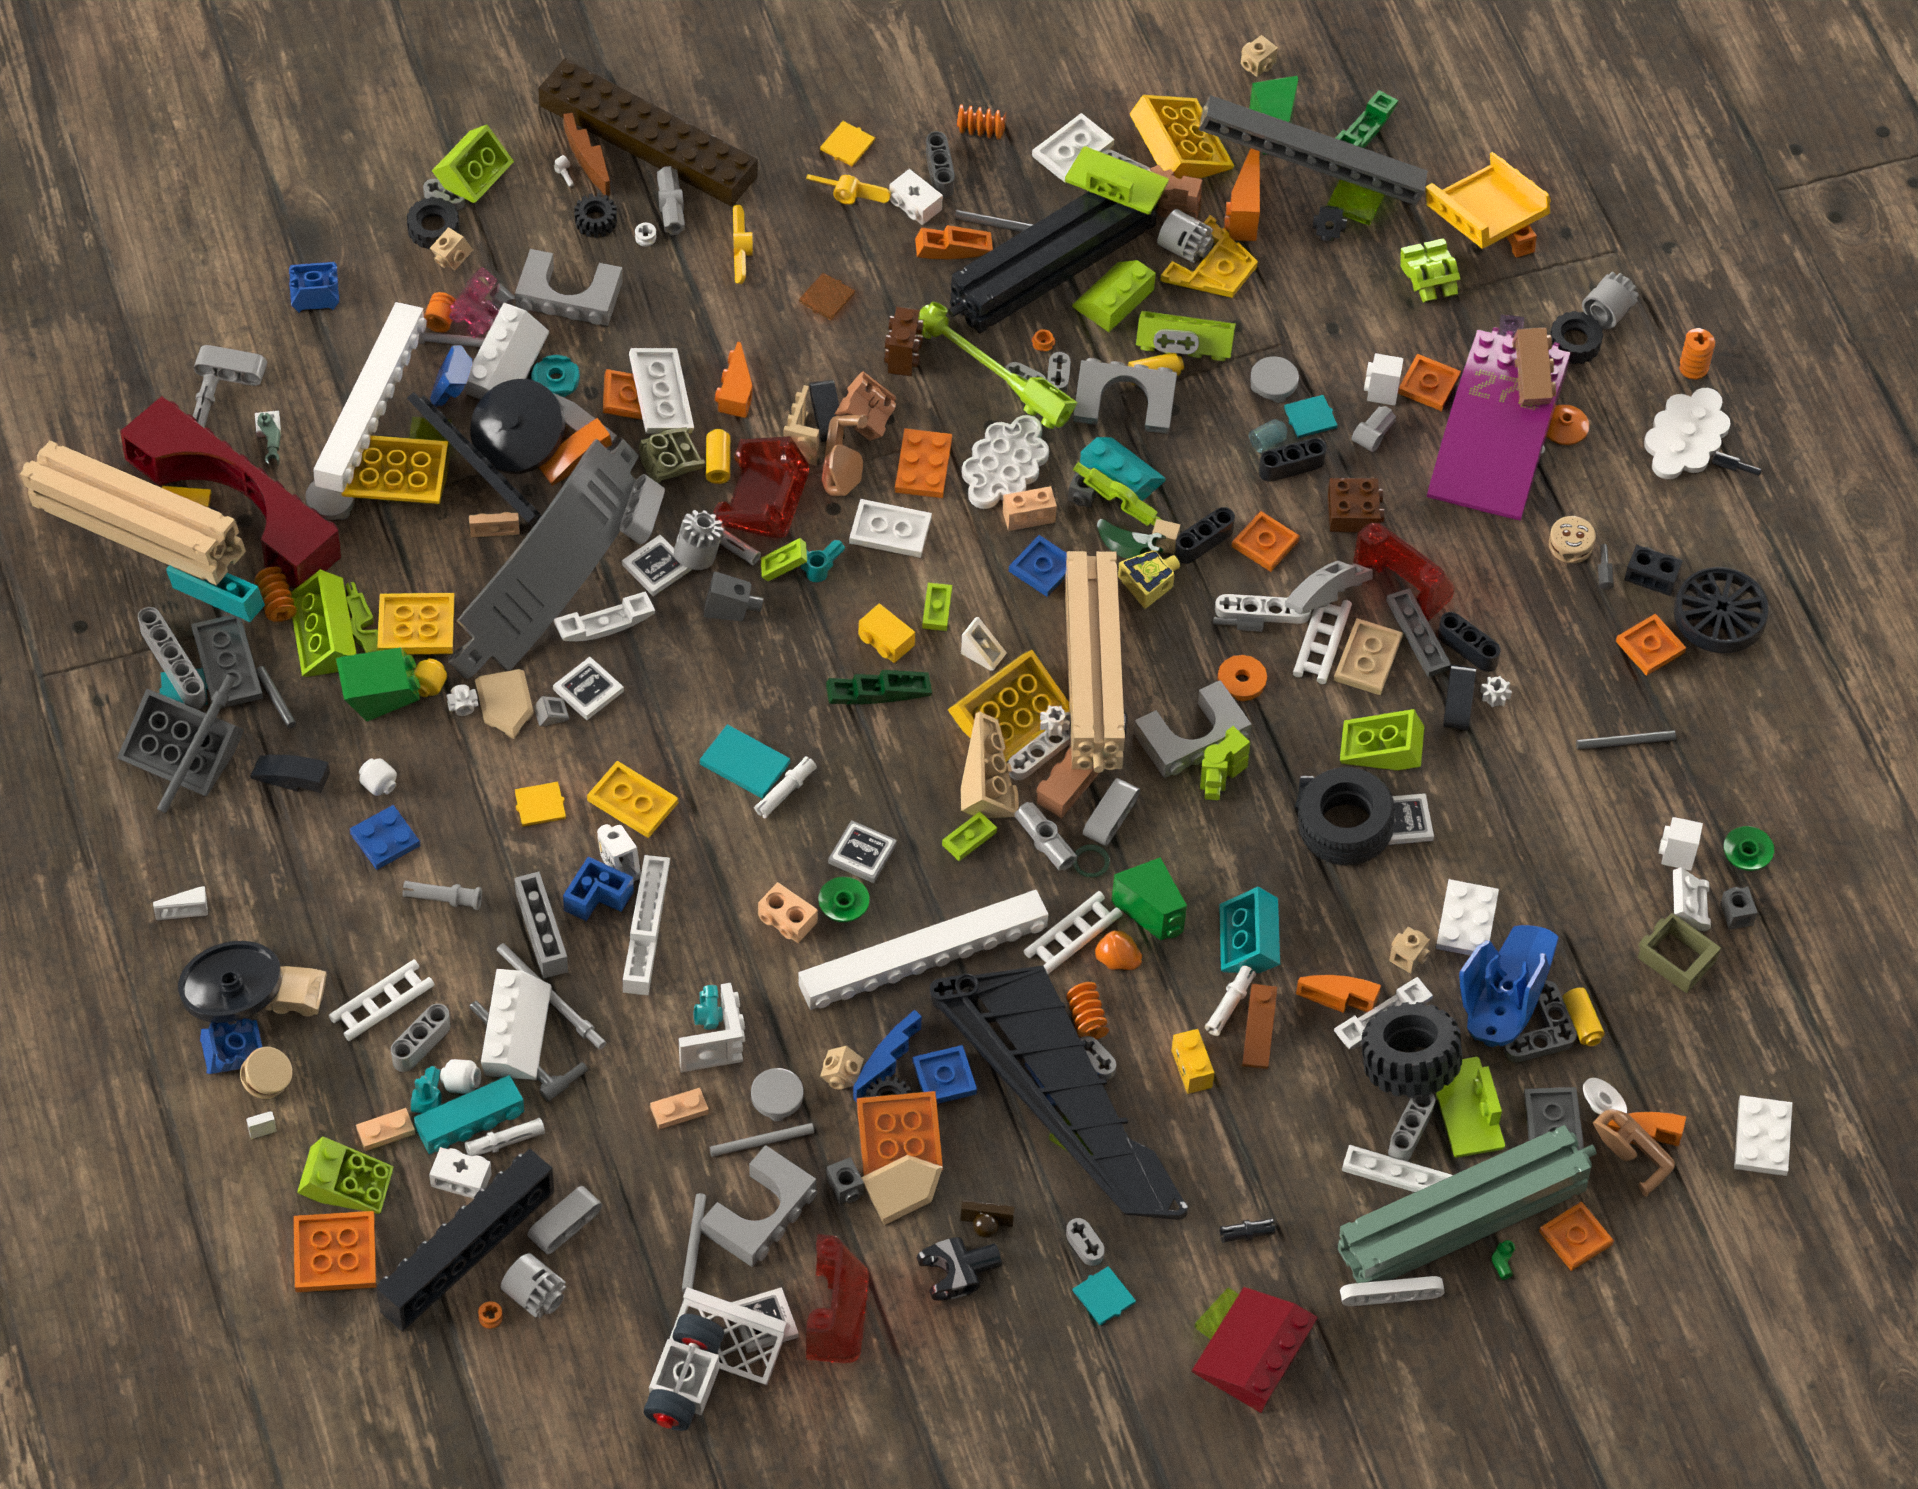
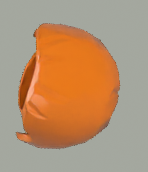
[1095,930,1142,970]

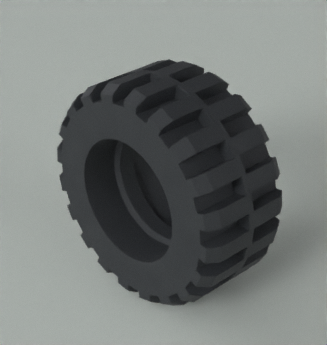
[1361,1002,1462,1098]

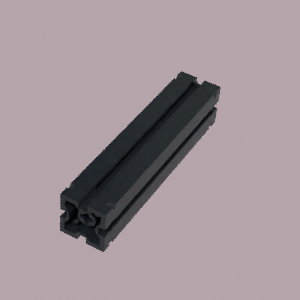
[948,191,1158,334]

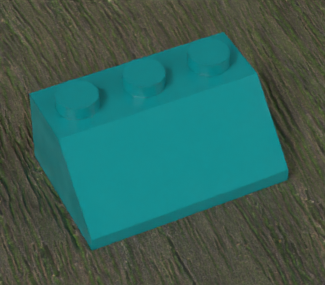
[1080,437,1166,501]
[1219,887,1280,973]

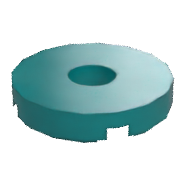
[532,355,580,397]

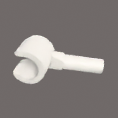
[554,155,574,187]

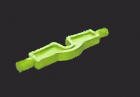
[1073,461,1162,526]
[345,582,378,653]

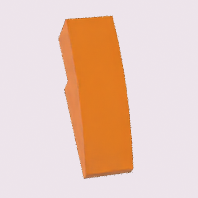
[915,225,993,259]
[539,418,613,486]
[1296,975,1381,1013]
[1606,1112,1686,1147]

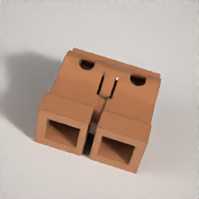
[1148,165,1202,219]
[835,371,896,441]

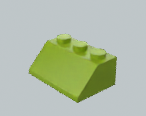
[432,125,514,203]
[1072,260,1156,332]

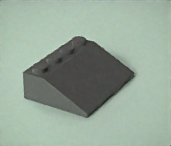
[117,689,245,796]

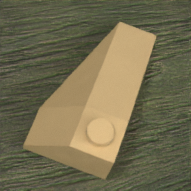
[961,712,1019,818]

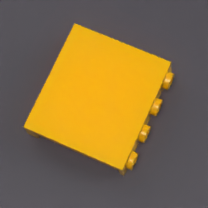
[1425,152,1551,249]

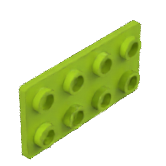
[1065,146,1169,214]
[1436,1057,1505,1158]

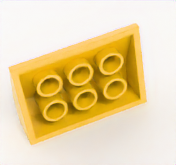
[1130,95,1234,179]
[341,436,450,504]
[948,650,1070,762]

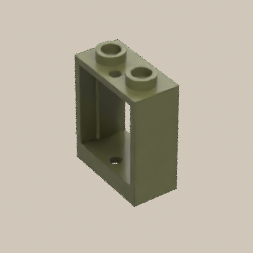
[1638,913,1721,993]

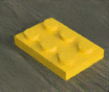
[587,761,678,838]

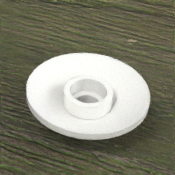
[1583,1078,1627,1114]

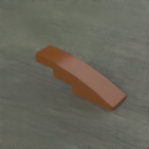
[564,113,610,196]

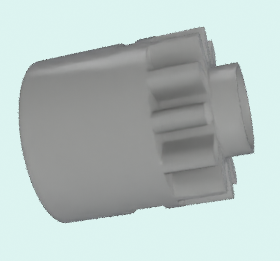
[1157,209,1214,264]
[1582,272,1639,329]
[674,510,724,570]
[501,1253,566,1318]

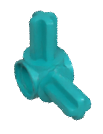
[800,540,845,582]
[411,1066,442,1113]

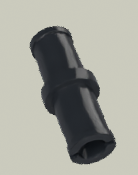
[1219,1218,1275,1243]

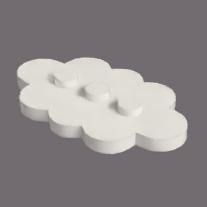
[1644,388,1730,479]
[962,415,1049,509]

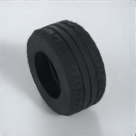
[1298,767,1395,866]

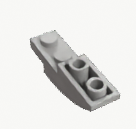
[1285,561,1373,614]

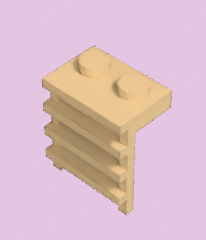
[784,385,819,465]

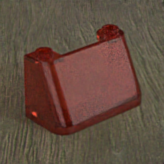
[713,436,809,539]
[1353,523,1455,621]
[806,1234,869,1363]

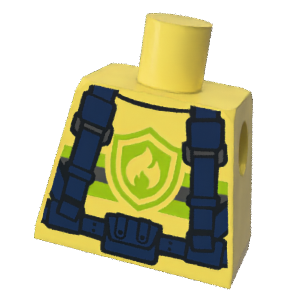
[1118,550,1180,609]

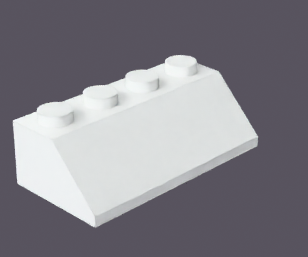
[465,303,549,399]
[481,969,552,1080]

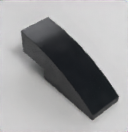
[250,755,330,793]

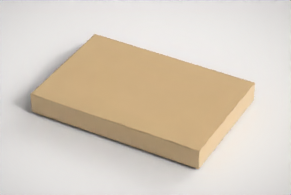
[1333,618,1403,695]

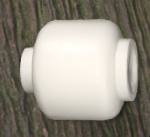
[359,758,397,796]
[440,1059,481,1094]

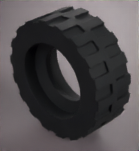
[407,197,460,250]
[1550,311,1603,364]

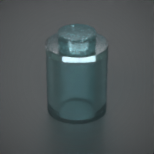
[1249,419,1287,453]

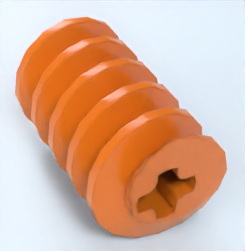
[957,104,1006,140]
[1679,328,1715,380]
[254,567,297,622]
[1066,982,1109,1040]

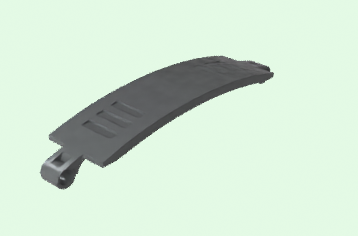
[448,438,639,679]

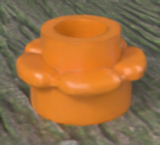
[1032,329,1055,352]

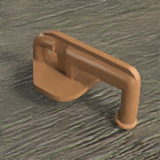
[822,415,868,496]
[1593,1109,1675,1197]

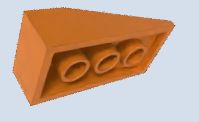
[1224,148,1260,241]

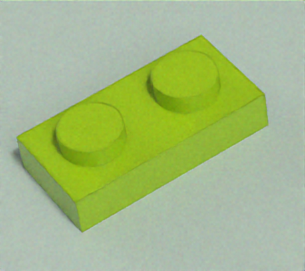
[761,538,807,581]
[922,582,952,631]
[942,812,997,861]

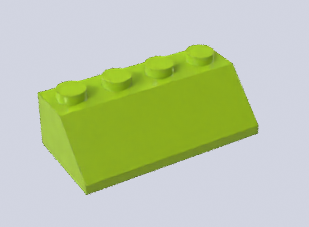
[1136,311,1236,361]
[291,569,356,677]

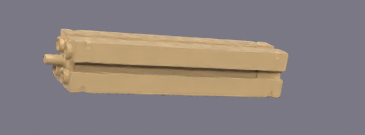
[20,441,246,586]
[1065,551,1125,773]

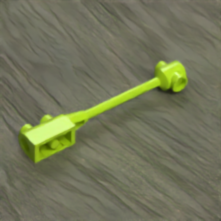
[920,302,1077,429]

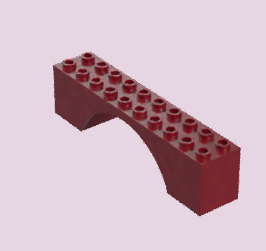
[120,396,341,590]

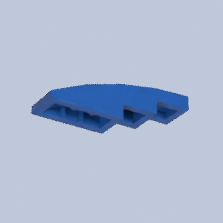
[853,1010,922,1103]

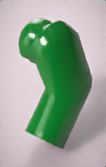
[1492,1240,1515,1280]

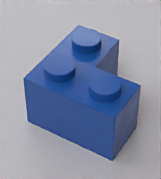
[563,857,634,921]

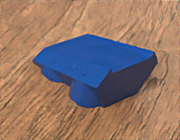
[289,262,339,313]
[430,345,473,407]
[200,1018,262,1074]

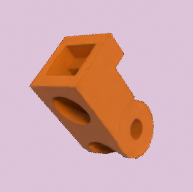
[1506,225,1537,258]

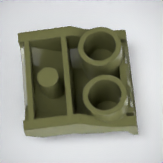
[639,427,705,483]

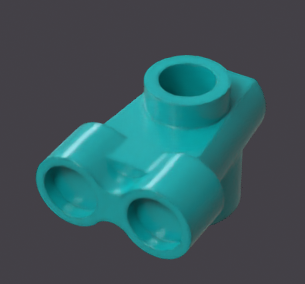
[693,985,723,1030]

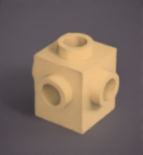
[1241,35,1278,77]
[430,228,473,271]
[1389,927,1430,974]
[820,1046,864,1090]

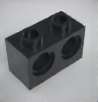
[1624,544,1683,596]

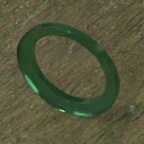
[1073,844,1110,878]

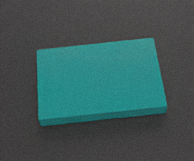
[700,724,790,799]

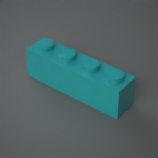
[166,565,265,622]
[414,1075,524,1154]

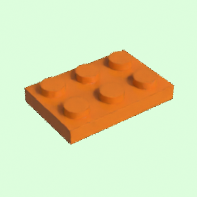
[895,428,952,498]

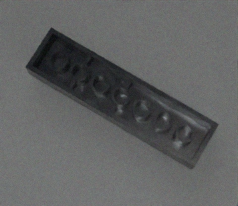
[376,1149,554,1332]

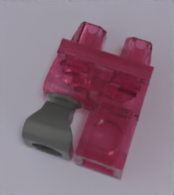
[449,266,516,338]

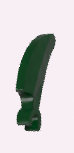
[1097,519,1166,559]

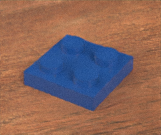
[1009,535,1067,597]
[350,805,420,870]
[912,1045,977,1104]

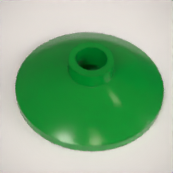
[1723,826,1774,871]
[818,877,870,922]

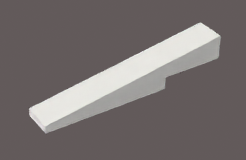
[623,855,670,995]

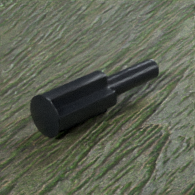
[1712,451,1762,476]

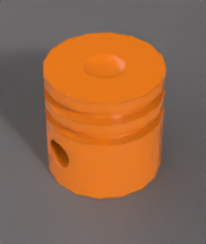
[424,292,459,333]

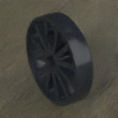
[1674,567,1768,653]

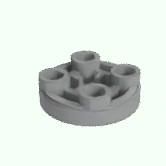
[1250,357,1299,403]
[305,481,355,520]
[751,1068,803,1121]

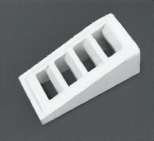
[153,886,208,920]

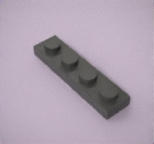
[1386,588,1451,677]

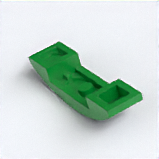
[1335,90,1399,148]

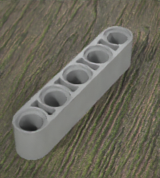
[138,607,207,709]

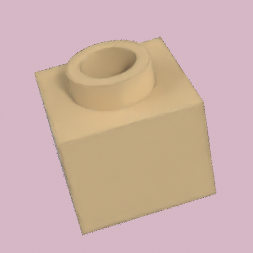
[1152,519,1180,554]

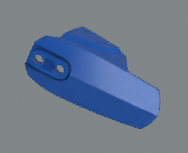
[1459,925,1559,1047]

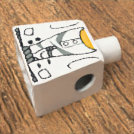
[597,824,641,882]

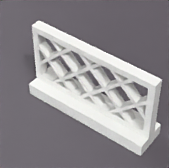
[669,1287,791,1385]

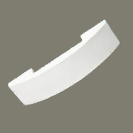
[554,591,655,641]
[1334,977,1433,1050]

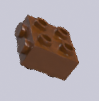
[884,307,924,377]
[1328,478,1384,532]

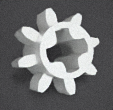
[1480,676,1512,707]
[447,685,478,716]
[1040,705,1070,737]

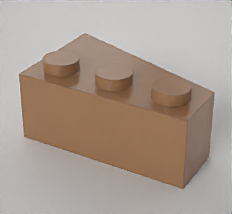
[1512,328,1556,406]

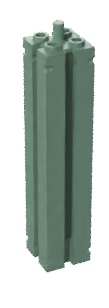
[1338,1125,1597,1283]

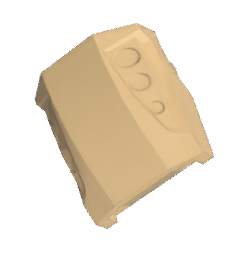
[266,966,327,1016]

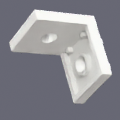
[679,983,745,1072]

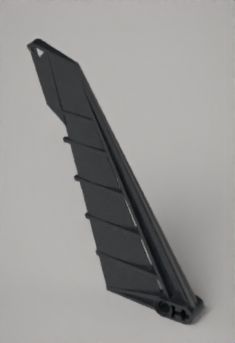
[930,965,1188,1220]

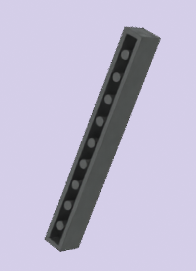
[1199,95,1428,205]

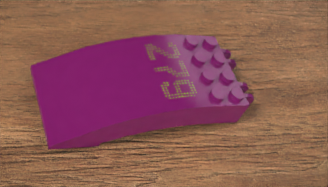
[1426,327,1570,521]

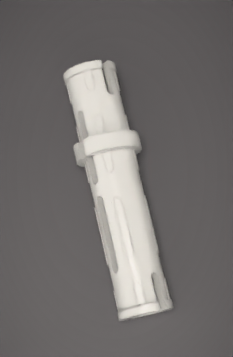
[754,756,817,818]
[1205,966,1256,1036]
[465,1118,545,1156]

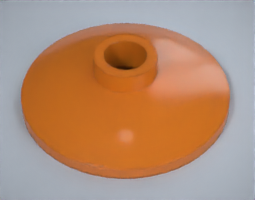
[1546,405,1589,445]

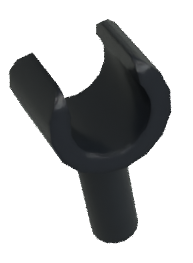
[1295,775,1314,809]

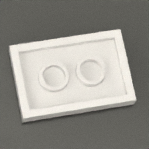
[1032,113,1114,182]
[849,499,932,558]
[1436,879,1499,956]
[1734,1095,1792,1176]

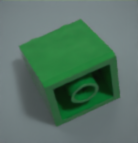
[1249,76,1298,155]
[336,647,420,722]
[1111,857,1187,940]

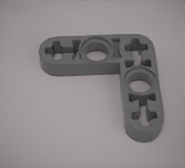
[1504,980,1577,1063]

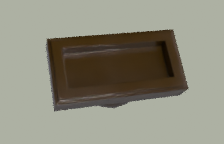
[960,1200,1015,1238]

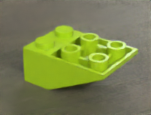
[297,1137,394,1214]

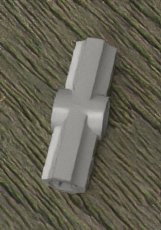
[657,166,685,235]
[1015,802,1077,871]

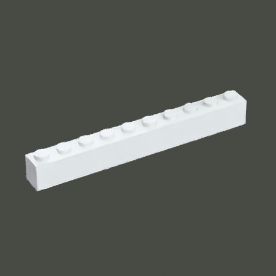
[314,302,427,492]
[799,890,1048,1010]

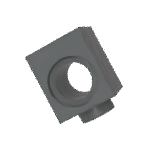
[1068,467,1102,508]
[1720,887,1758,930]
[826,1157,864,1205]

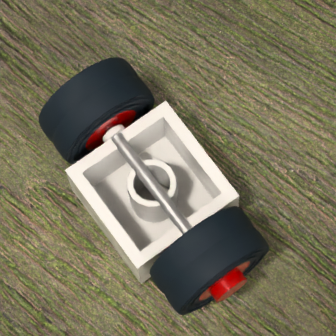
[644,1314,724,1431]

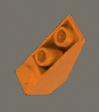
[715,342,752,418]

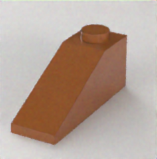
[1242,984,1277,1069]

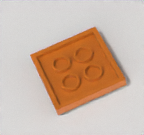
[856,1091,943,1176]
[294,1211,376,1292]

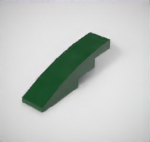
[826,670,932,705]

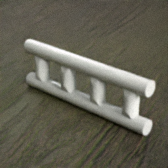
[1293,600,1352,684]
[1024,891,1122,974]
[329,959,435,1041]

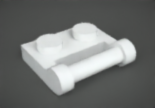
[1673,867,1711,931]

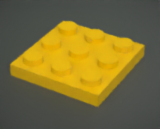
[377,593,455,654]

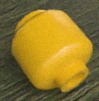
[414,659,447,697]

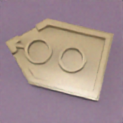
[475,669,534,739]
[861,1155,943,1225]

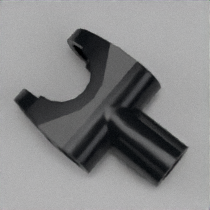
[916,1237,1002,1301]

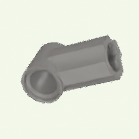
[1352,406,1396,452]

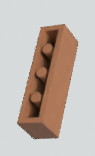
[1036,747,1099,819]

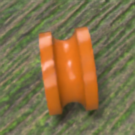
[478,1301,503,1329]

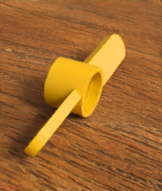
[806,174,891,204]
[733,205,753,284]

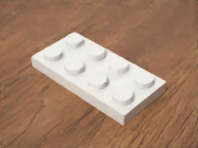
[629,348,694,433]

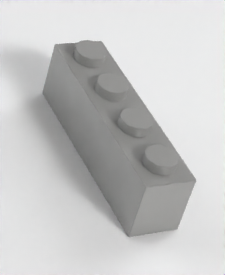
[515,872,568,979]

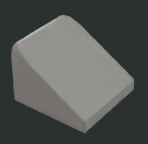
[534,696,569,726]

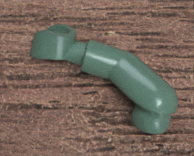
[257,412,281,467]

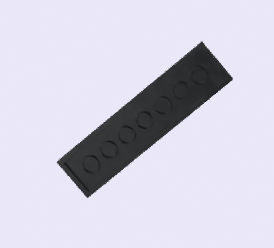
[407,392,542,527]

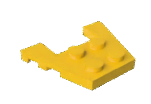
[1160,215,1258,298]

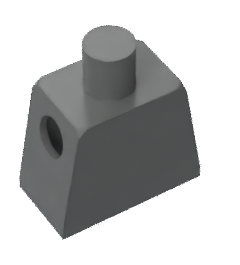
[703,572,763,621]

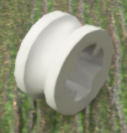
[635,223,656,247]

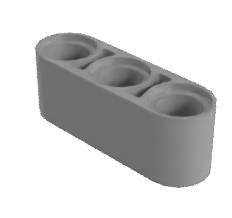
[194,345,268,386]
[619,474,665,545]
[1083,778,1140,846]
[391,1004,451,1072]
[1388,1092,1435,1161]
[527,1186,602,1254]

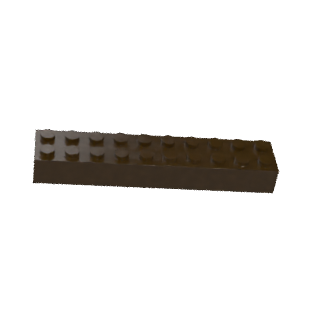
[538,58,758,207]

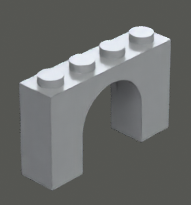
[515,249,623,326]
[1074,358,1177,434]
[1133,680,1252,778]
[701,1145,817,1267]

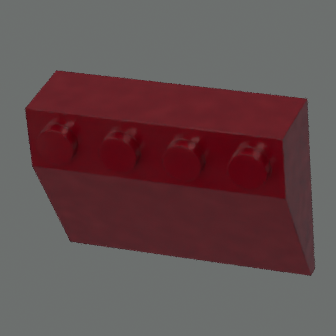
[1191,1287,1318,1413]

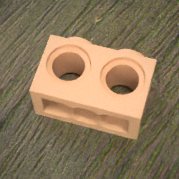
[1003,486,1057,531]
[758,882,818,943]

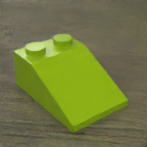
[1340,709,1424,770]

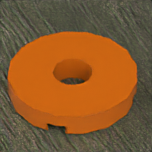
[1217,655,1267,701]

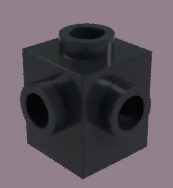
[1312,205,1347,241]

